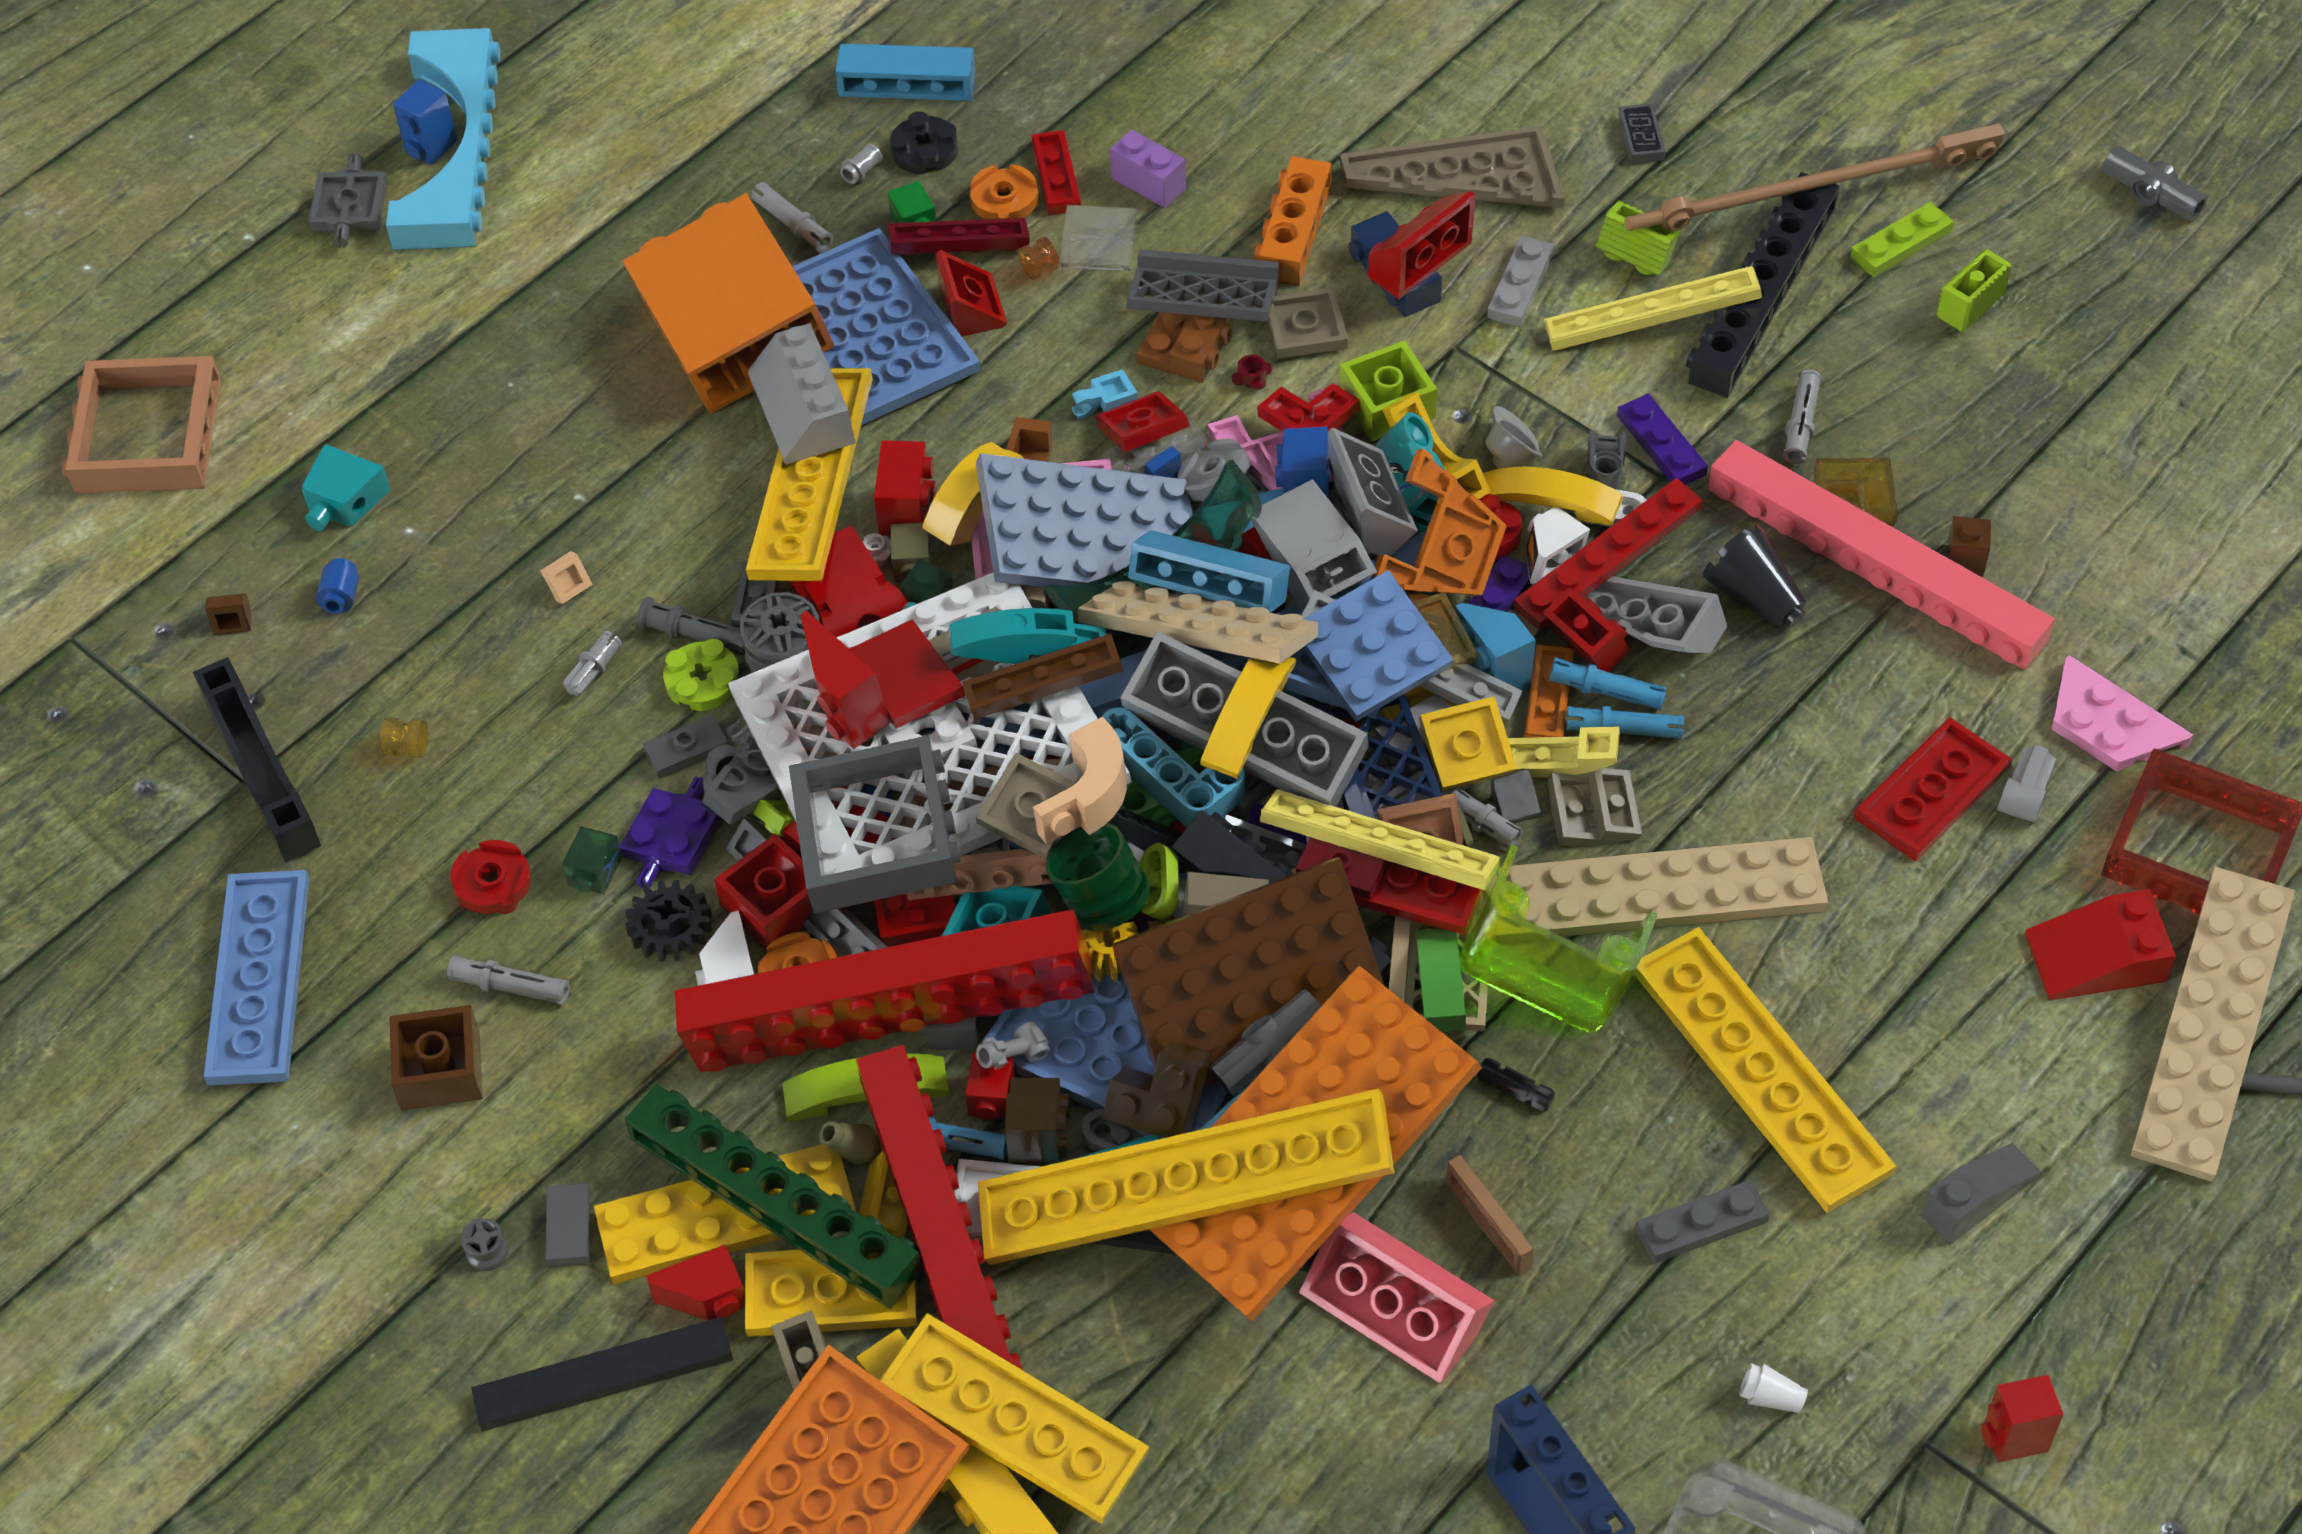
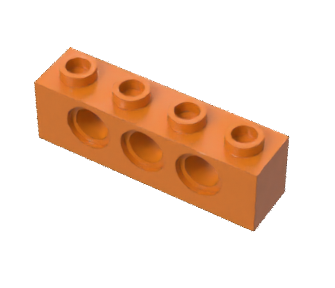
[1254,156,1332,286]

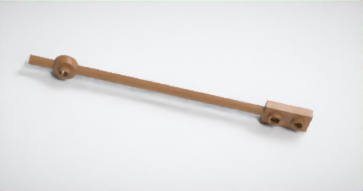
[1625,123,2005,231]

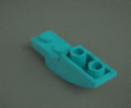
[948,608,1107,664]

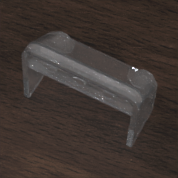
[1663,1458,1865,1534]

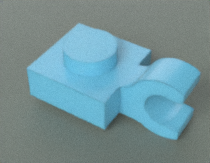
[1072,369,1138,419]

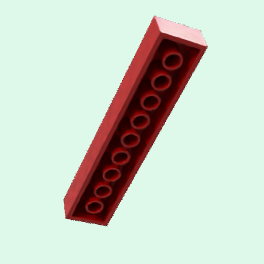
[675,910,1095,1072]

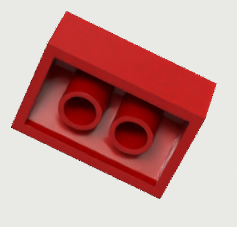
[1368,191,1475,299]

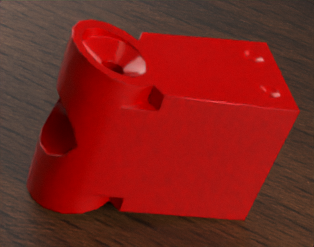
[789,525,908,638]

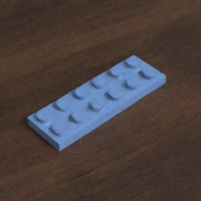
[204,870,310,1086]

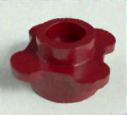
[1232,355,1272,390]

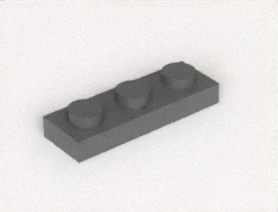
[1635,1180,1770,1264]

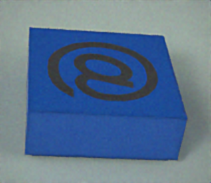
[1145,446,1181,478]

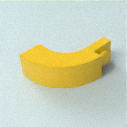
[1382,393,1491,499]
[922,442,1024,546]

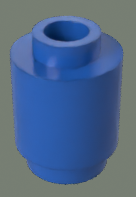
[315,558,359,614]

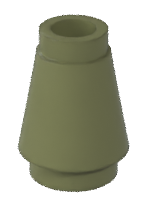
[819,1121,880,1165]

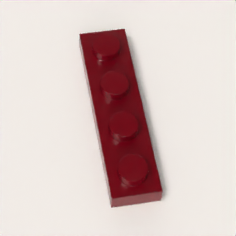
[887,218,1030,256]

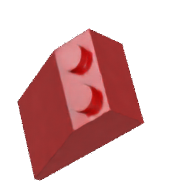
[800,610,890,749]
[2025,889,2176,1001]

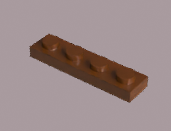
[962,633,1123,720]

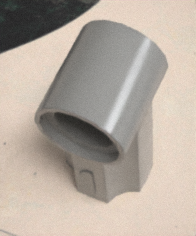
[1997,745,2056,823]

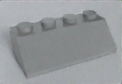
[748,323,856,465]

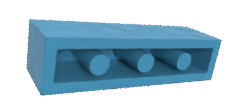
[836,44,976,101]
[1128,530,1290,613]

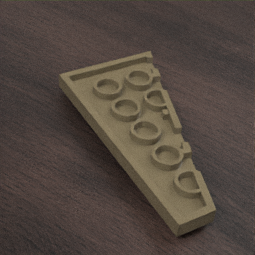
[1340,125,1565,208]

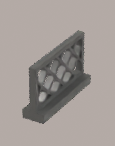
[1126,249,1279,322]

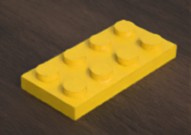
[745,1242,917,1337]

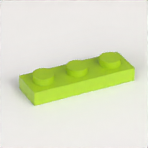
[1850,201,1954,277]

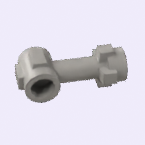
[976,1022,1051,1069]

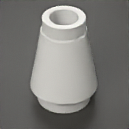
[1739,1363,1808,1414]

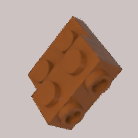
[1137,312,1233,383]

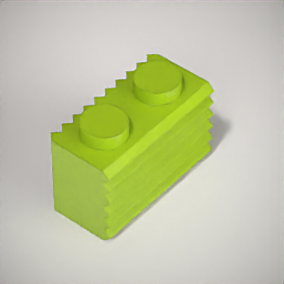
[1595,201,1681,276]
[1936,249,2011,332]

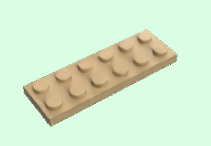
[1078,581,1318,663]

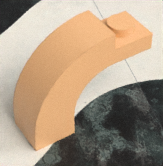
[1033,717,1127,844]

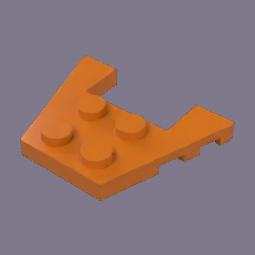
[1369,449,1507,596]

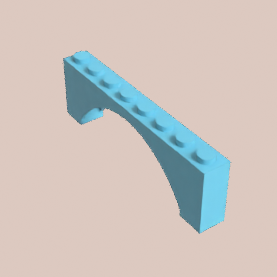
[386,28,500,250]

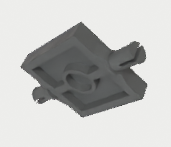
[308,153,388,248]

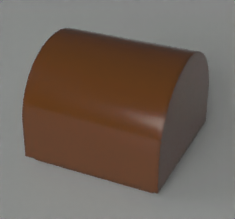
[205,593,251,635]

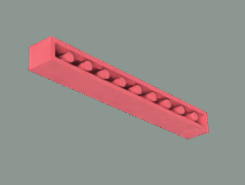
[1708,440,2055,670]

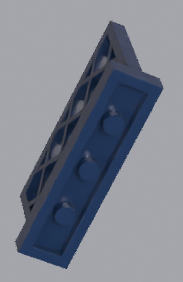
[1313,694,1442,819]

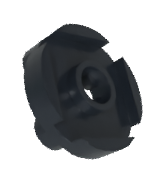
[890,111,958,174]

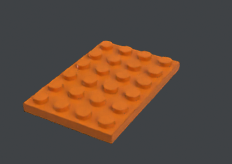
[688,1344,970,1534]

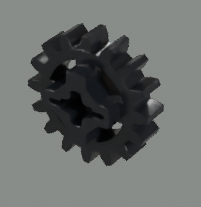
[625,880,713,962]

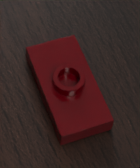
[1296,837,1386,899]

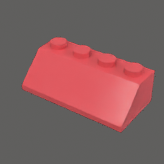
[1299,1212,1495,1383]

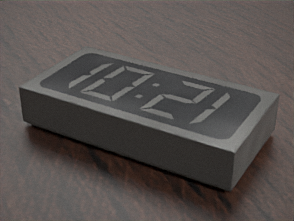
[1618,103,1666,164]

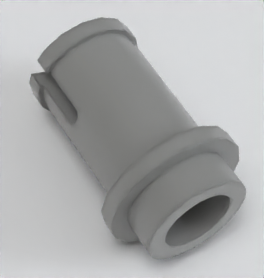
[840,144,883,184]

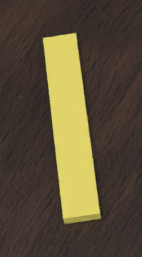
[1544,266,1762,351]
[1260,789,1500,890]

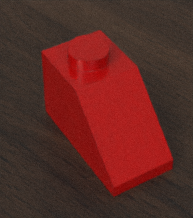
[646,1244,745,1321]

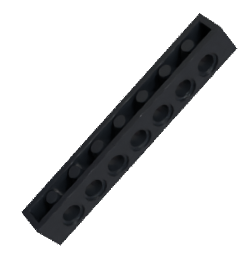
[1686,172,1840,398]

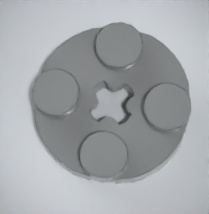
[1178,439,1252,501]

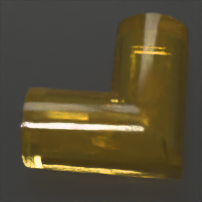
[1814,457,1898,527]

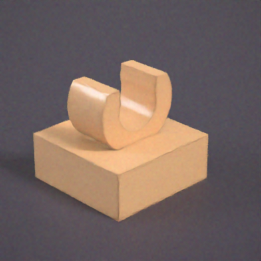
[540,551,593,604]

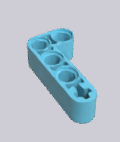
[1102,707,1245,828]

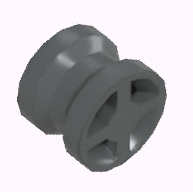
[461,1218,508,1271]

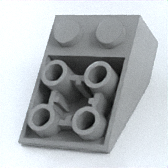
[1248,479,1377,613]

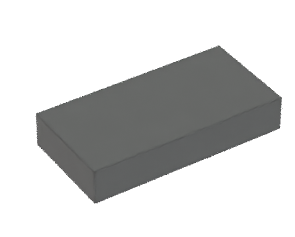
[546,1183,590,1267]

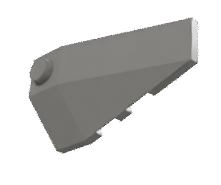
[1583,576,1728,653]

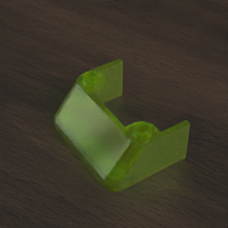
[1459,844,1658,1032]

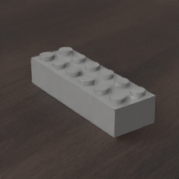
[1120,631,1368,807]

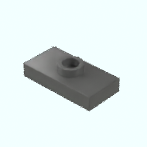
[643,714,729,779]

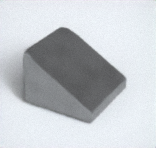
[1491,770,1541,823]

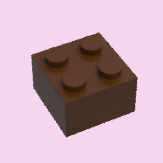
[389,1005,483,1111]

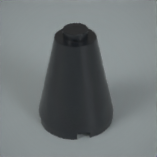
[1702,524,1806,628]

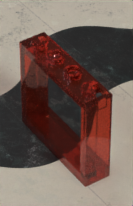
[2101,748,2302,915]

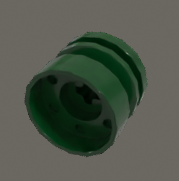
[1046,823,1150,931]

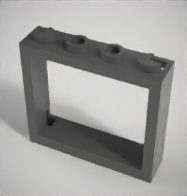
[789,735,961,913]

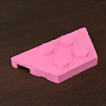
[2051,655,2193,771]

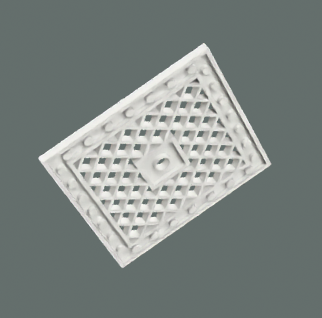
[728,573,1131,875]

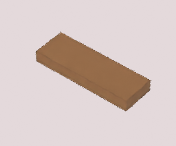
[1446,1155,1533,1275]

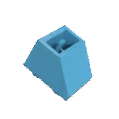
[1450,603,1536,691]

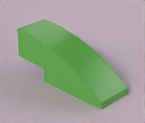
[1415,928,1466,1032]

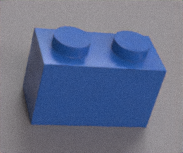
[393,79,458,165]
[1275,426,1330,499]

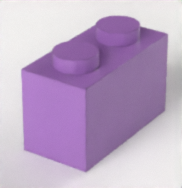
[1110,130,1186,208]

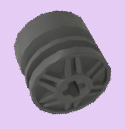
[740,592,820,674]

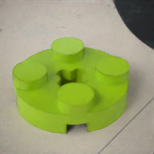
[663,639,740,711]

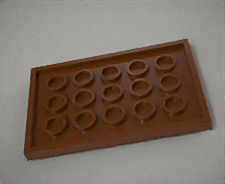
[1112,857,1384,1086]

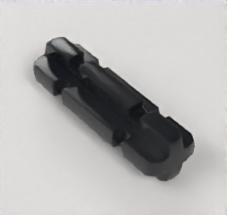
[1477,1058,1555,1111]

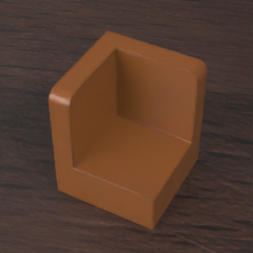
[1006,417,1053,462]

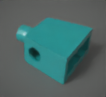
[302,444,391,531]

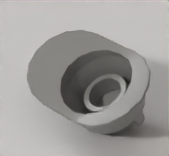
[1485,406,1543,469]

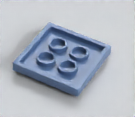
[1303,570,1454,722]

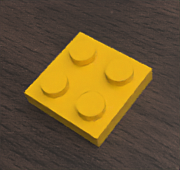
[1419,696,1517,792]

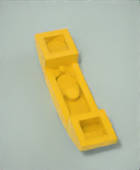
[1483,466,1623,526]
[1200,657,1296,779]

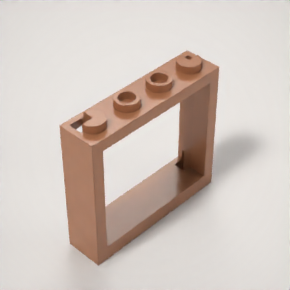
[62,356,221,494]
[904,758,1063,900]

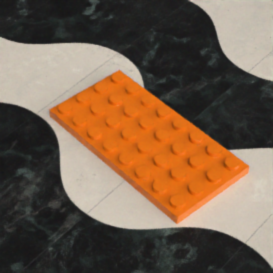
[1149,966,1482,1322]

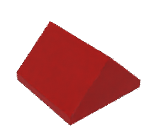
[935,250,1008,337]

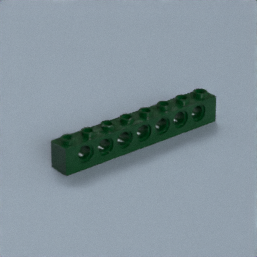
[624,1083,922,1309]

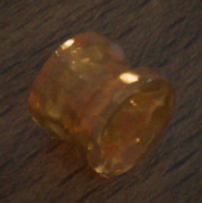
[1018,237,1060,280]

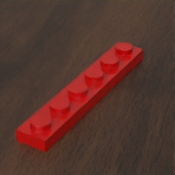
[1513,478,1703,631]

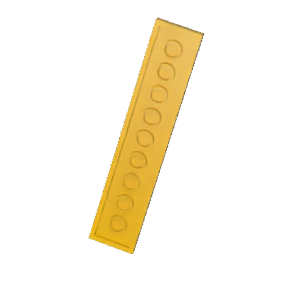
[978,1088,1395,1265]

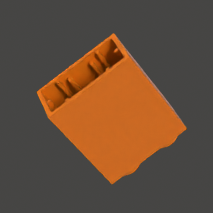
[622,193,835,415]

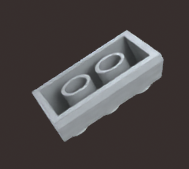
[1328,428,1418,556]

